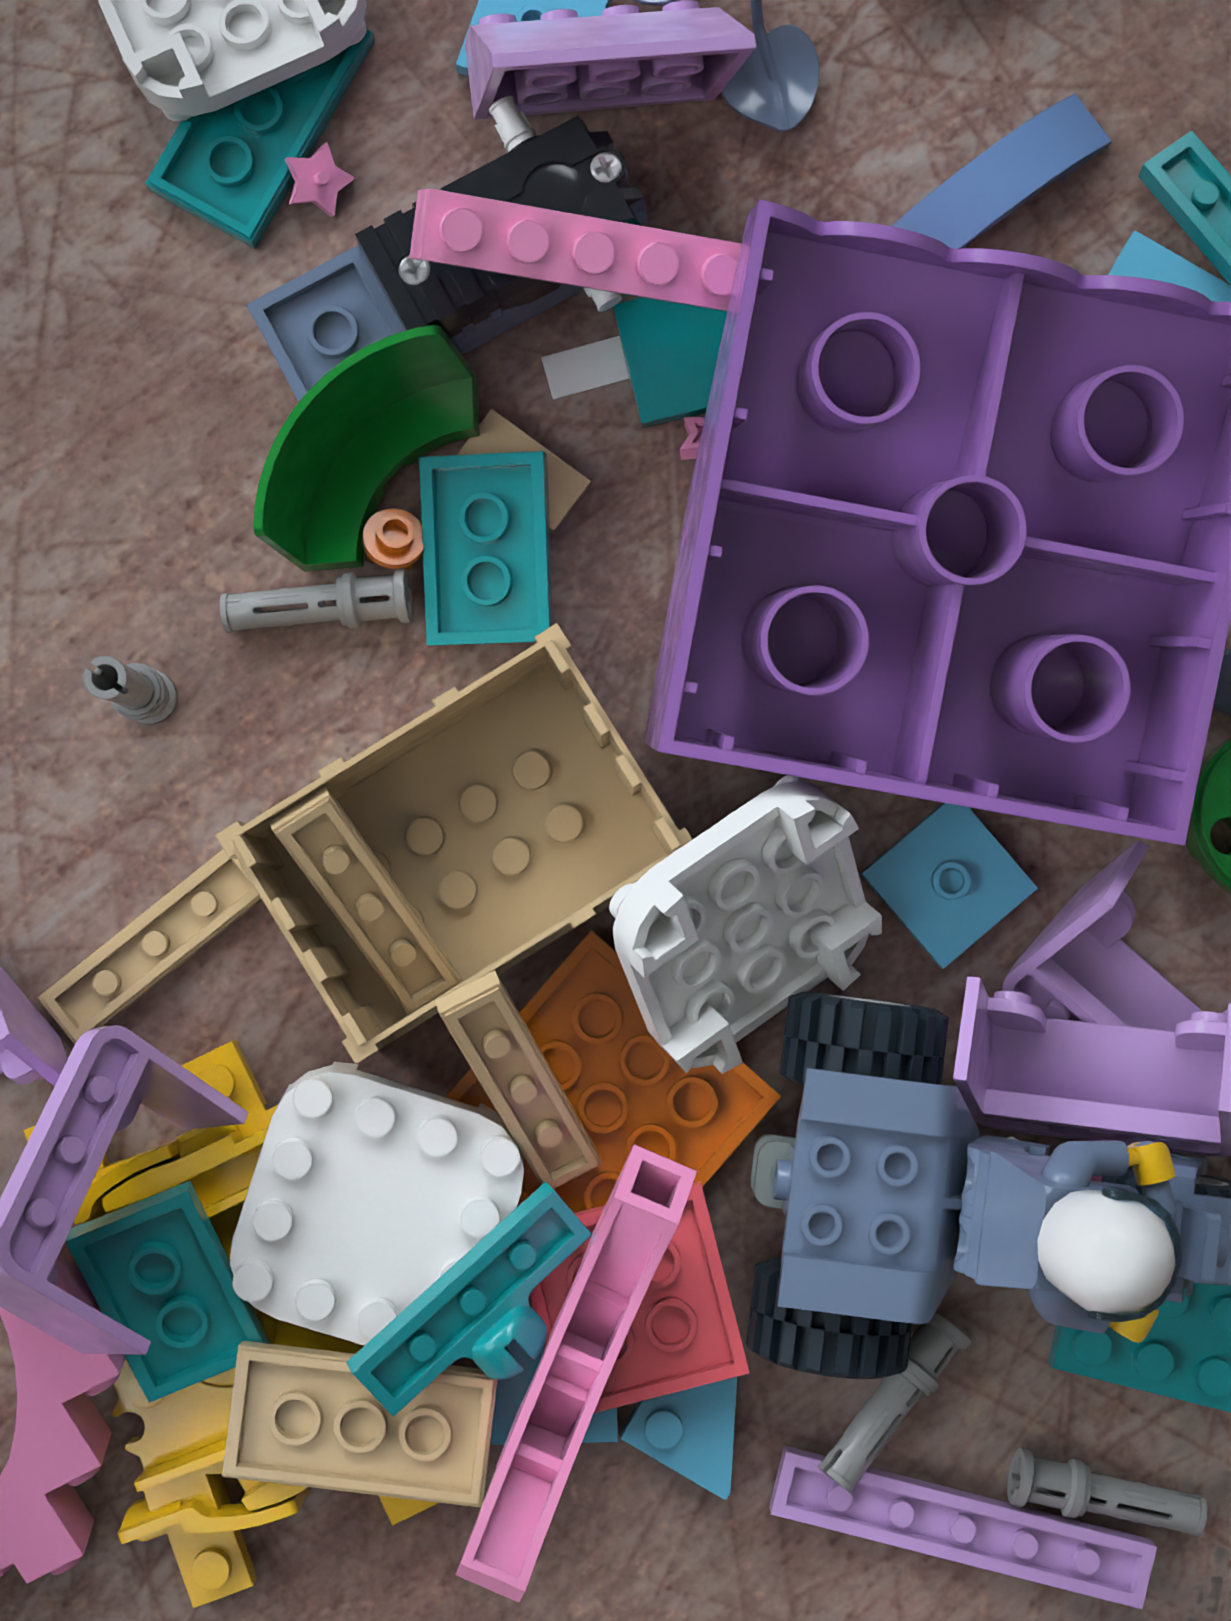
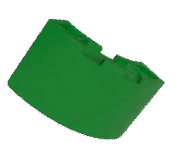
[253,325,480,572]

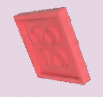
[530,1180,750,1413]

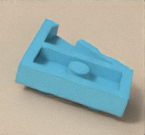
[620,1377,737,1500]

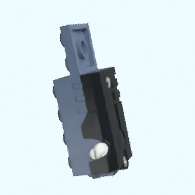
[246,96,648,402]

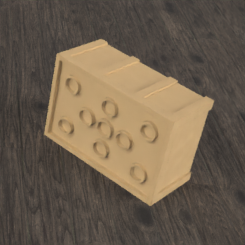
[215,623,693,1064]

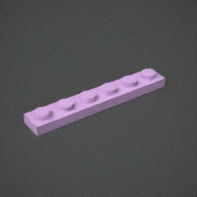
[769,1445,1157,1609]

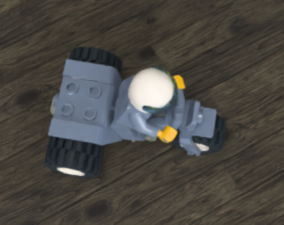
[746,992,1231,1379]

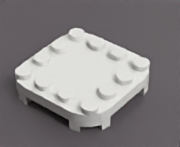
[98,0,367,121]
[609,775,882,1074]
[230,1062,524,1346]

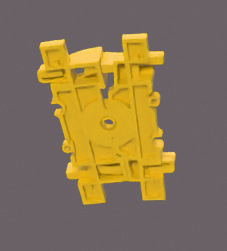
[23,1039,438,1608]

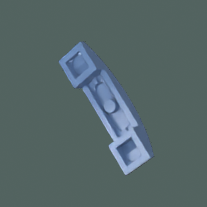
[892,93,1112,249]

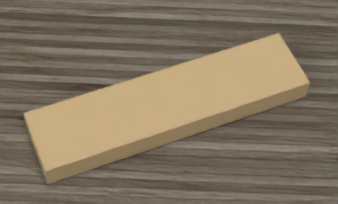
[269,785,462,1015]
[37,849,262,1044]
[435,970,603,1189]

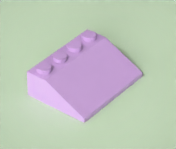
[465,0,756,120]

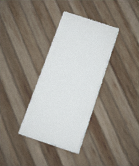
[541,336,630,399]

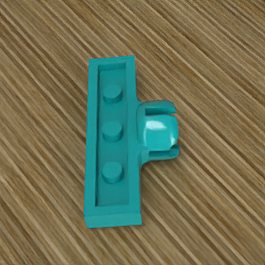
[1138,130,1231,285]
[346,1182,592,1417]

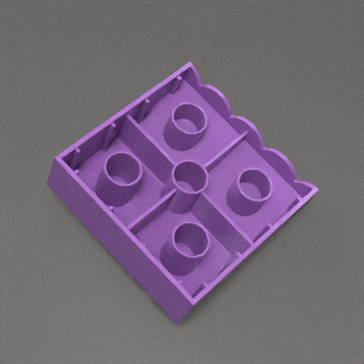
[643,199,1231,846]

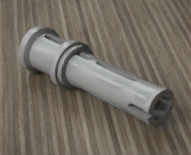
[220,567,413,633]
[83,656,178,725]
[818,1312,971,1494]
[1007,1447,1207,1537]

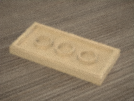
[222,1340,498,1508]

